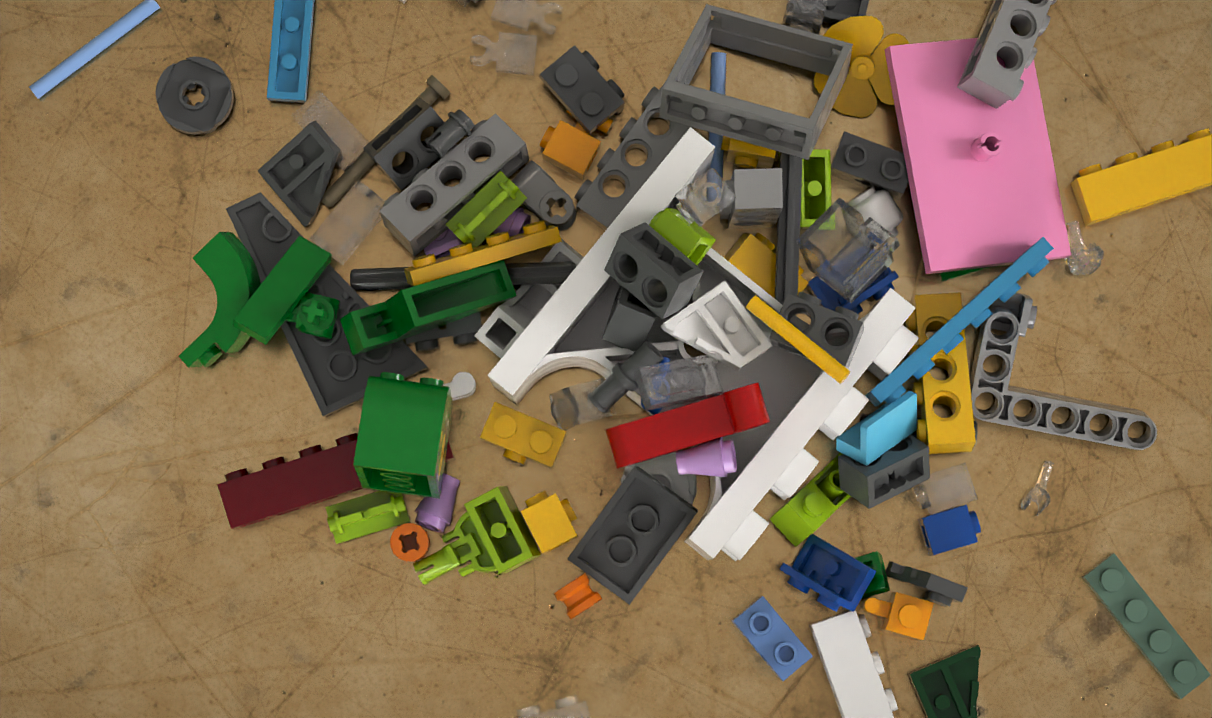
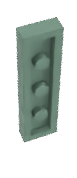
[1082,553,1211,699]

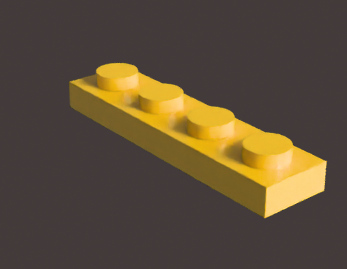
[404,221,562,286]

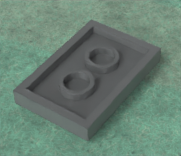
[567,465,698,605]

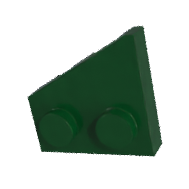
[908,645,981,718]

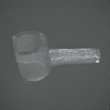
[1021,460,1054,516]

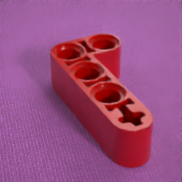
[605,382,770,469]

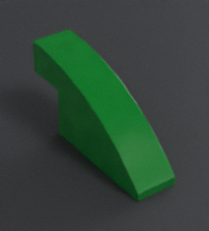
[340,260,517,356]

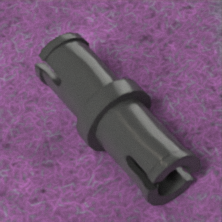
[588,341,664,413]

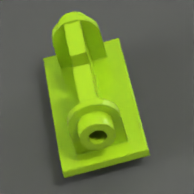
[445,170,527,248]
[325,490,410,544]

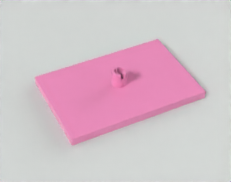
[885,34,1071,274]

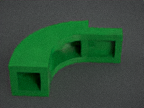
[179,232,261,368]

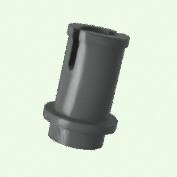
[425,109,475,158]

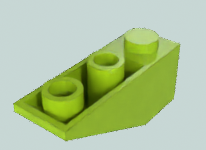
[770,453,851,547]

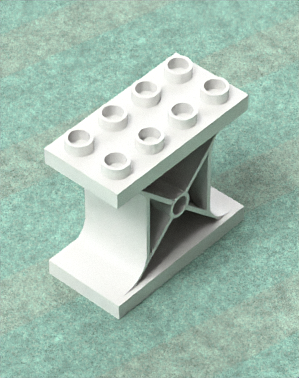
[488,127,919,561]

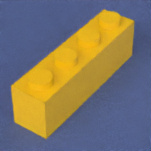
[1071,128,1212,226]

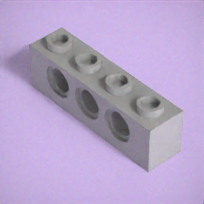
[957,0,1057,109]
[574,81,692,231]
[379,113,530,257]
[720,168,783,229]

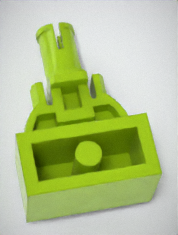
[413,486,541,585]

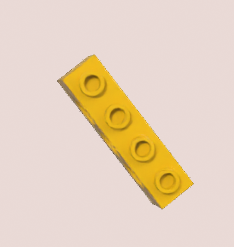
[906,292,976,454]

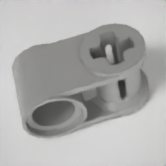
[512,160,577,231]

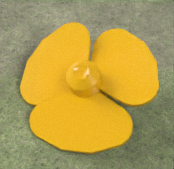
[814,16,909,118]

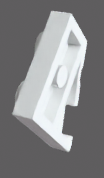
[660,281,772,371]

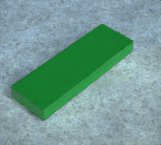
[233,235,332,345]

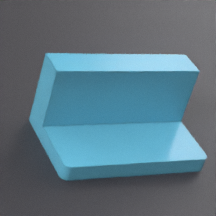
[836,391,917,466]

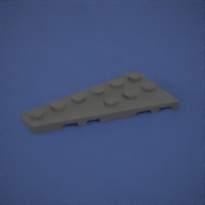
[226,192,428,417]

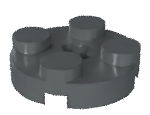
[156,56,234,135]

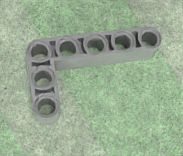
[970,306,1157,450]

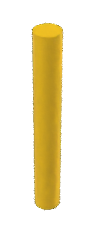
[746,295,851,384]

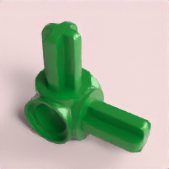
[286,293,340,339]

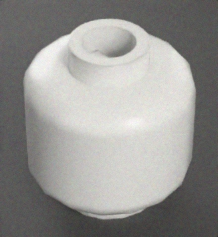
[846,187,903,246]

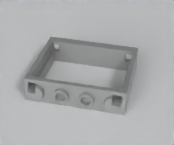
[659,4,853,160]

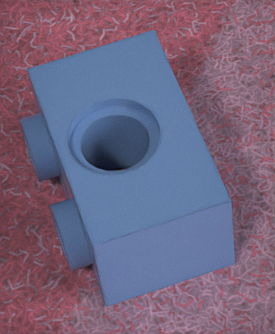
[731,596,813,681]

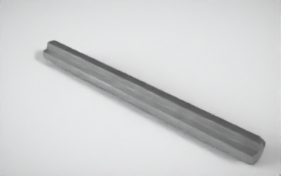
[350,261,576,291]

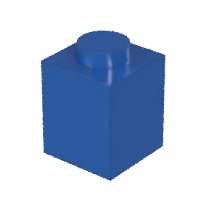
[918,505,981,556]

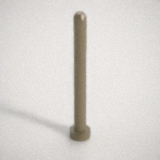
[321,75,451,208]

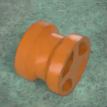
[390,523,430,562]
[554,573,602,620]

